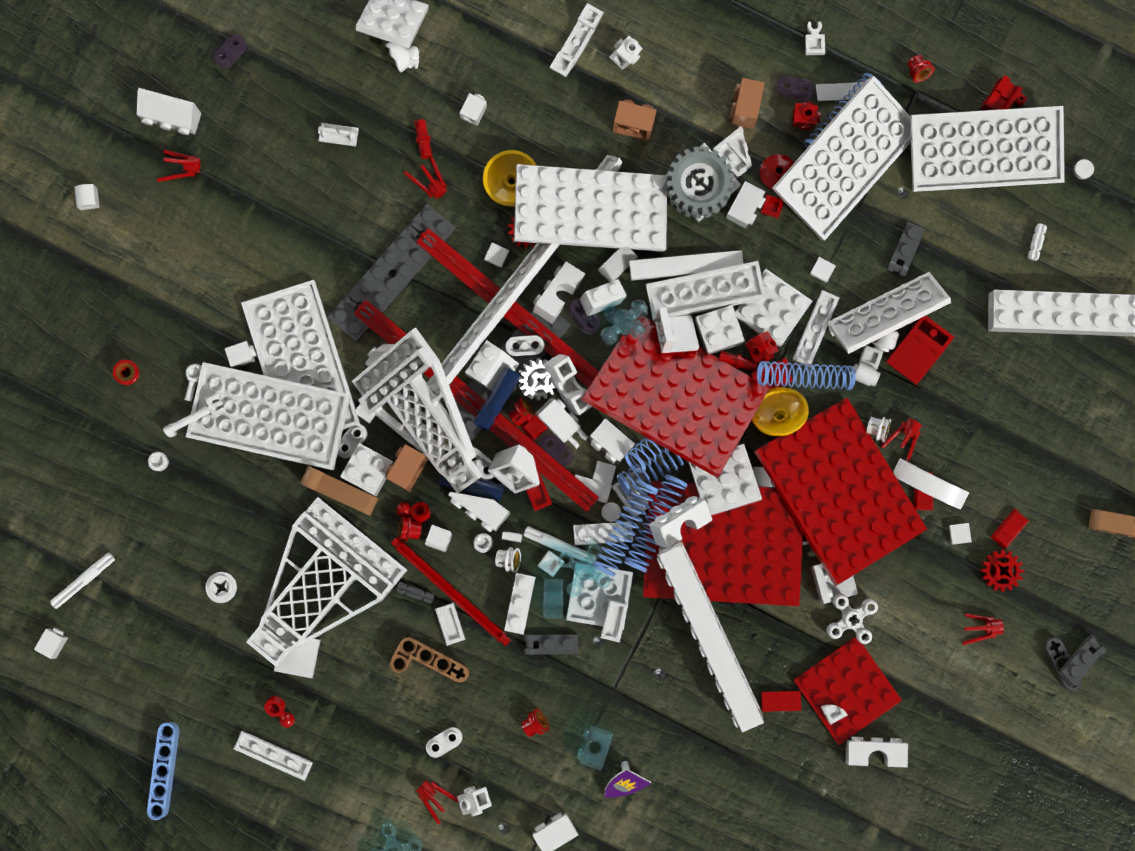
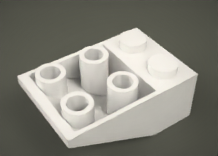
[448,492,510,532]

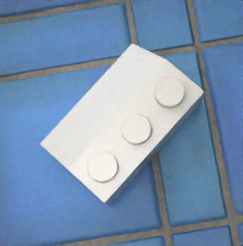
[137,88,201,135]

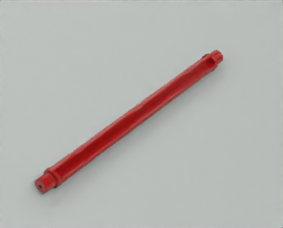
[391,537,511,646]

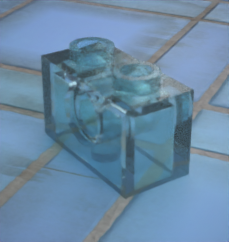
[543,579,563,618]
[577,725,614,771]

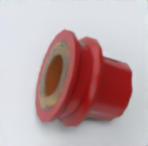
[907,55,935,83]
[113,360,139,385]
[508,398,536,426]
[398,516,422,542]
[521,709,550,737]

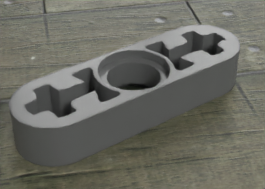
[1044,638,1082,691]

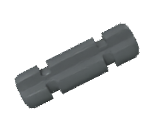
[396,582,434,603]

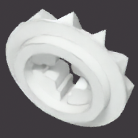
[206,572,237,603]

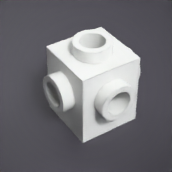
[609,36,643,70]
[457,786,492,816]

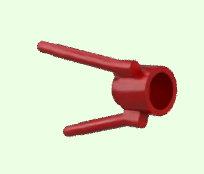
[157,150,200,182]
[403,157,448,199]
[881,418,922,462]
[962,613,1004,645]
[416,780,459,825]

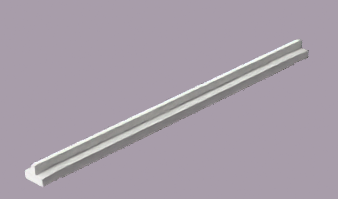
[427,155,623,396]

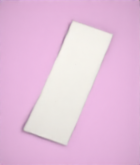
[816,82,864,101]

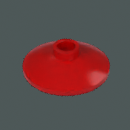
[759,154,794,191]

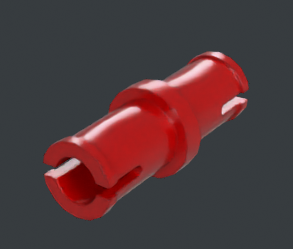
[414,119,433,159]
[718,350,758,372]

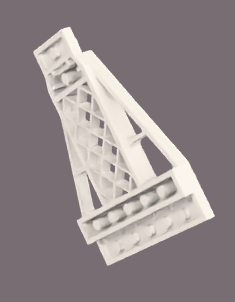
[352,328,483,493]
[247,497,407,667]

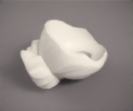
[385,42,419,72]

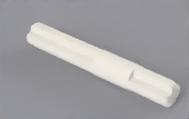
[524,526,596,565]
[50,553,115,609]

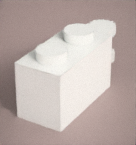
[535,398,588,449]

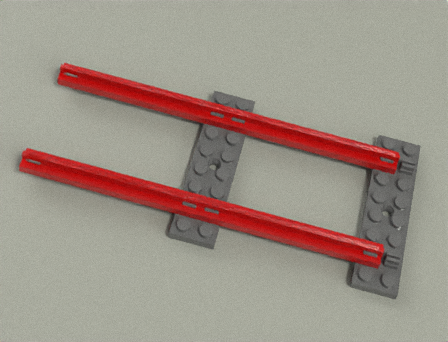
[328,204,648,512]

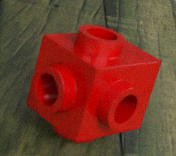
[791,102,821,131]
[745,331,779,363]

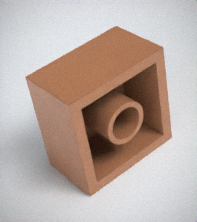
[729,78,765,129]
[613,100,657,141]
[385,444,428,492]

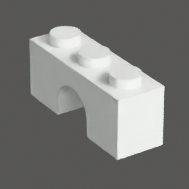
[533,262,585,324]
[544,354,592,415]
[649,496,712,549]
[573,522,633,546]
[504,573,536,635]
[845,737,908,767]

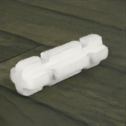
[1028,224,1047,261]

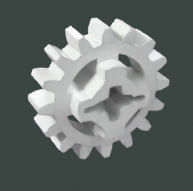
[518,358,556,400]

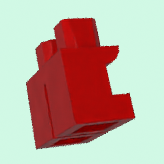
[980,75,1028,111]

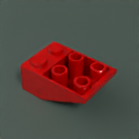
[885,315,954,385]

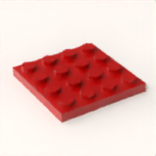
[793,636,902,745]

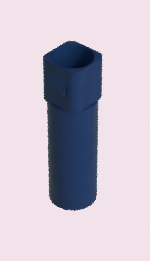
[473,367,521,432]
[438,474,505,503]

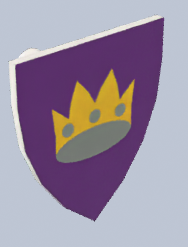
[604,761,651,798]

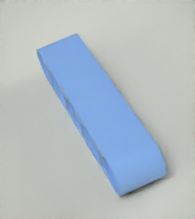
[147,722,179,820]

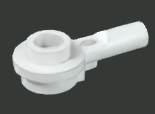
[184,364,202,402]

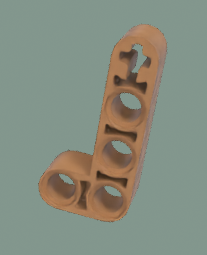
[300,466,379,516]
[1088,509,1135,538]
[390,637,470,682]

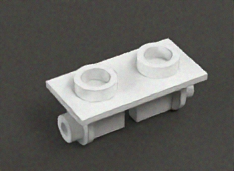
[318,123,359,147]

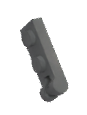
[887,222,925,277]
[524,635,578,655]
[1058,635,1106,687]

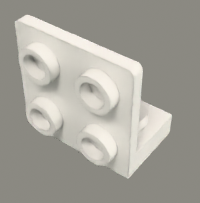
[654,308,699,353]
[810,564,858,604]

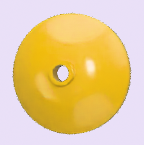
[483,150,537,207]
[752,387,809,436]

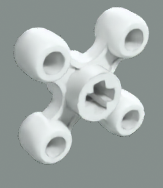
[826,593,878,644]

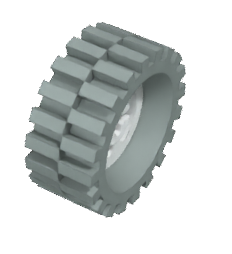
[666,146,734,219]

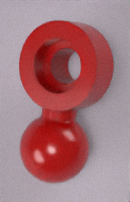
[396,502,431,522]
[264,696,295,728]

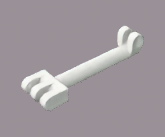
[163,394,226,437]

